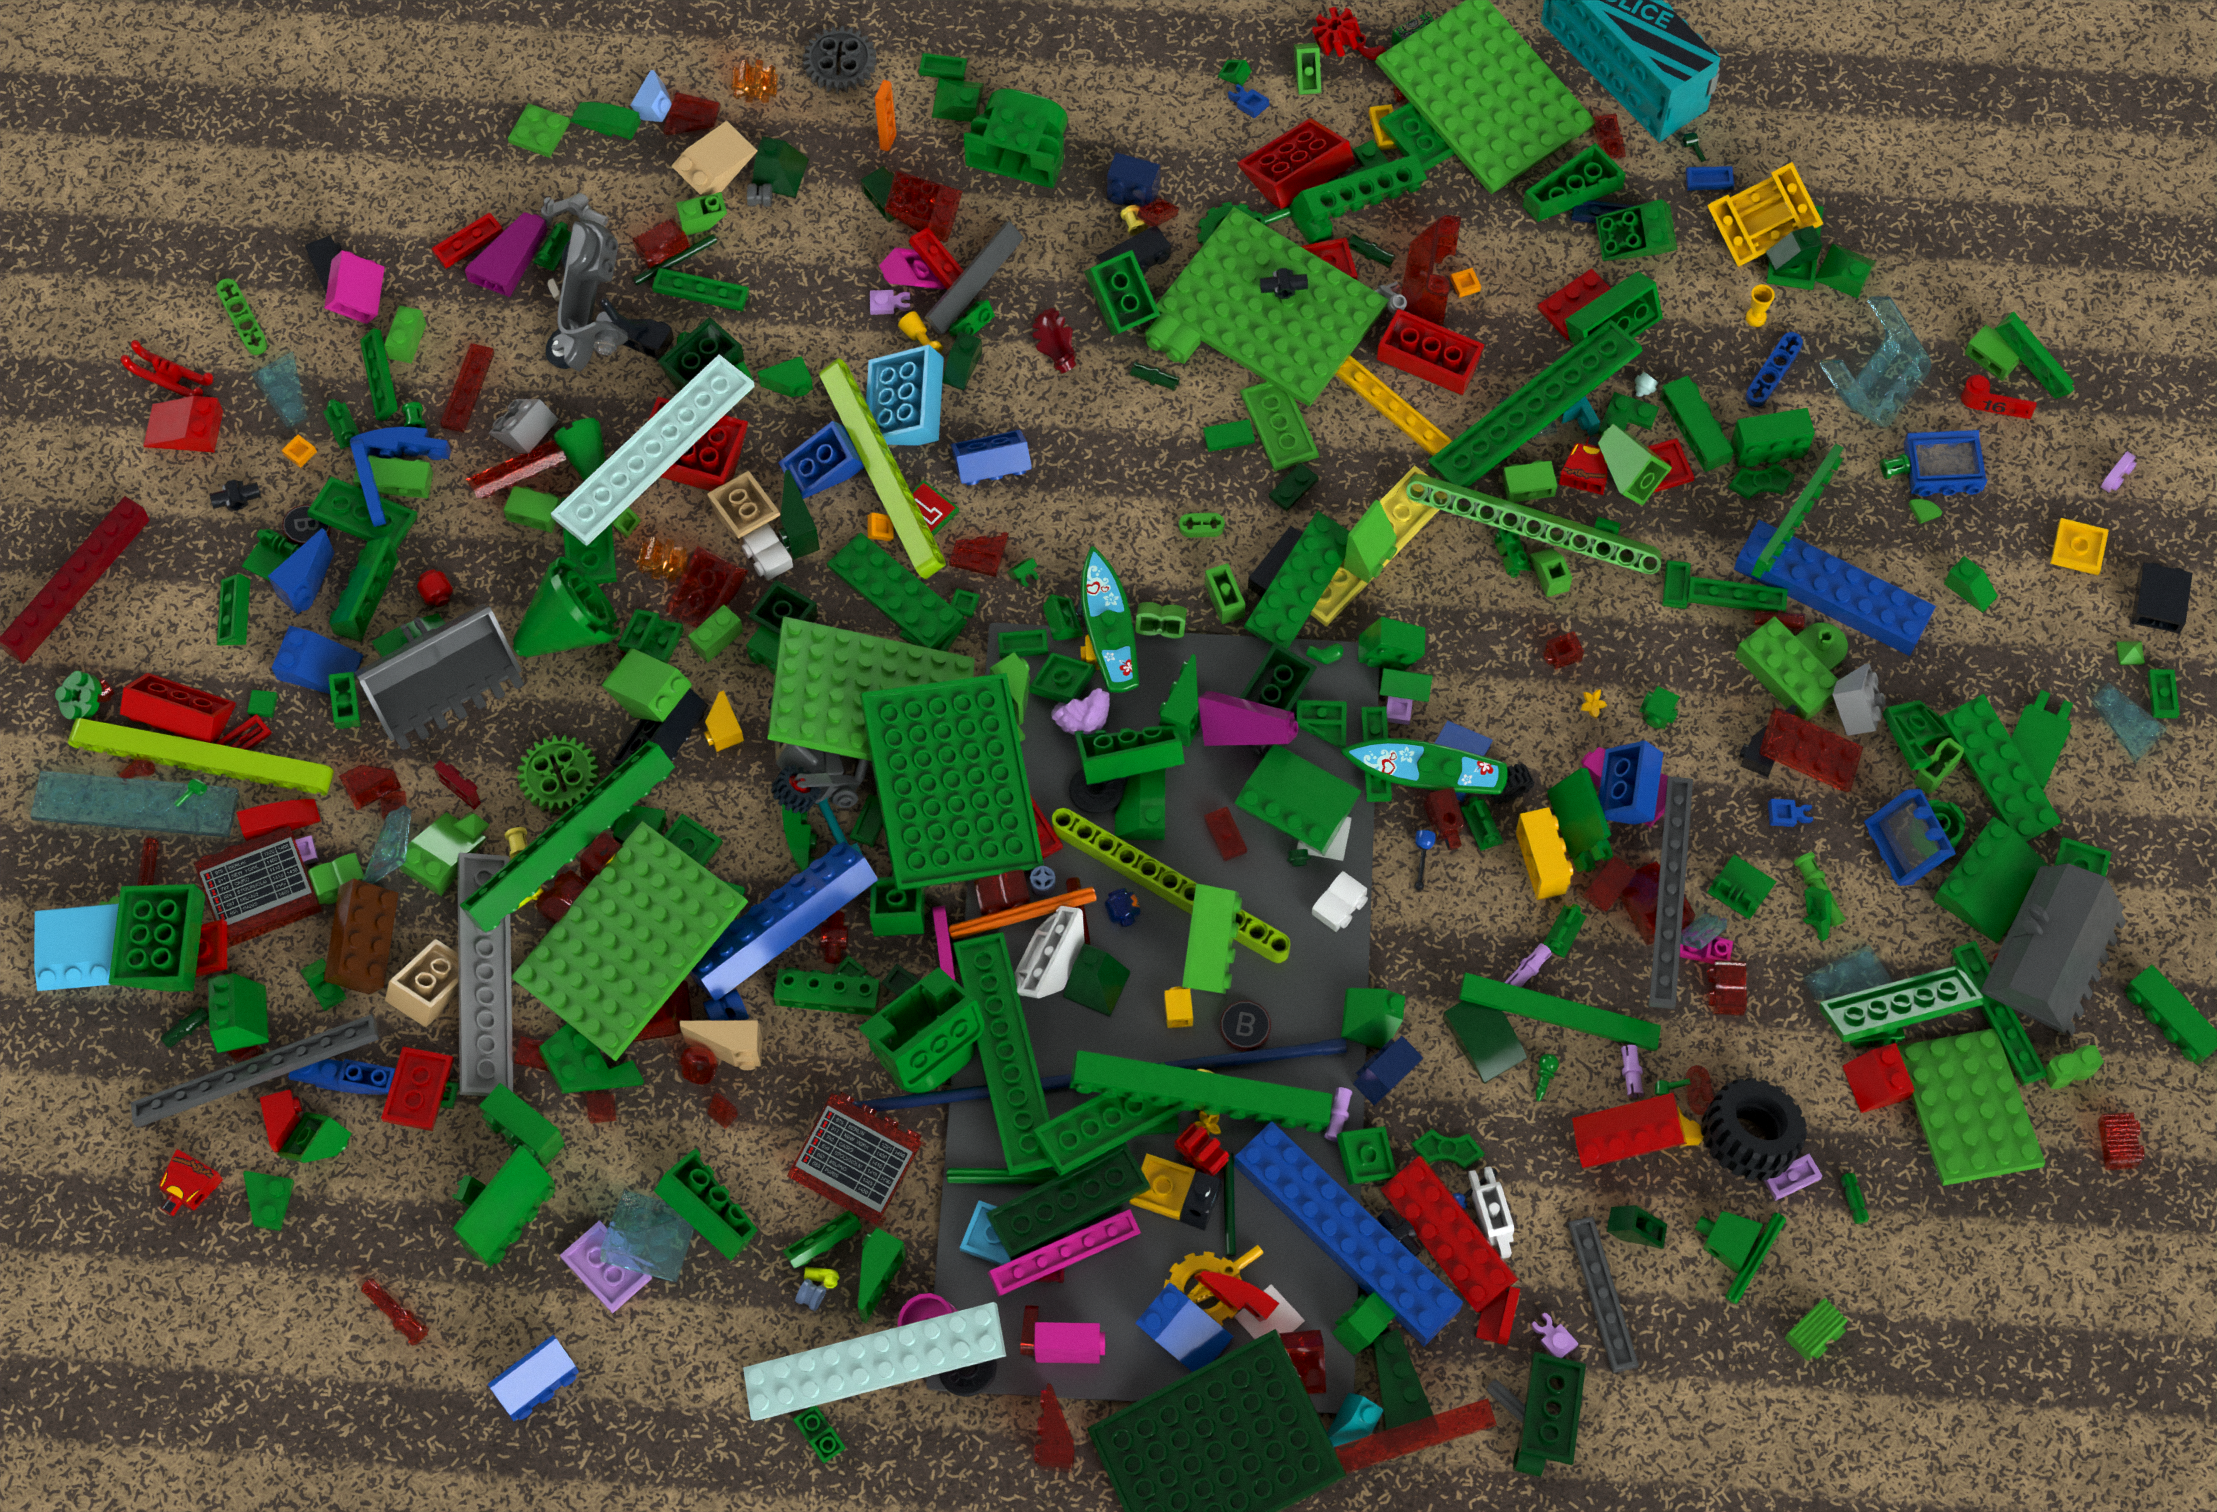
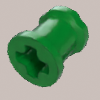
[402,402,426,428]
[1880,453,1911,480]

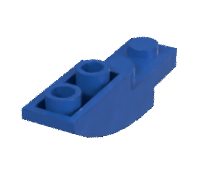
[350,427,451,461]
[288,1059,395,1095]

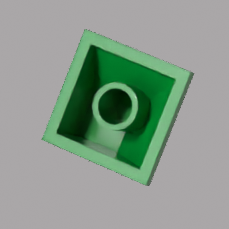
[932,78,984,122]
[1815,244,1876,299]
[1341,988,1405,1050]
[277,1112,352,1163]

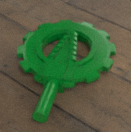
[1197,202,1291,245]

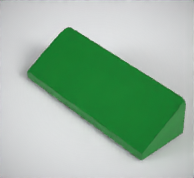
[217,574,250,646]

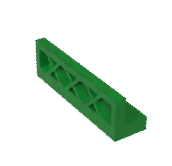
[1995,311,2074,399]

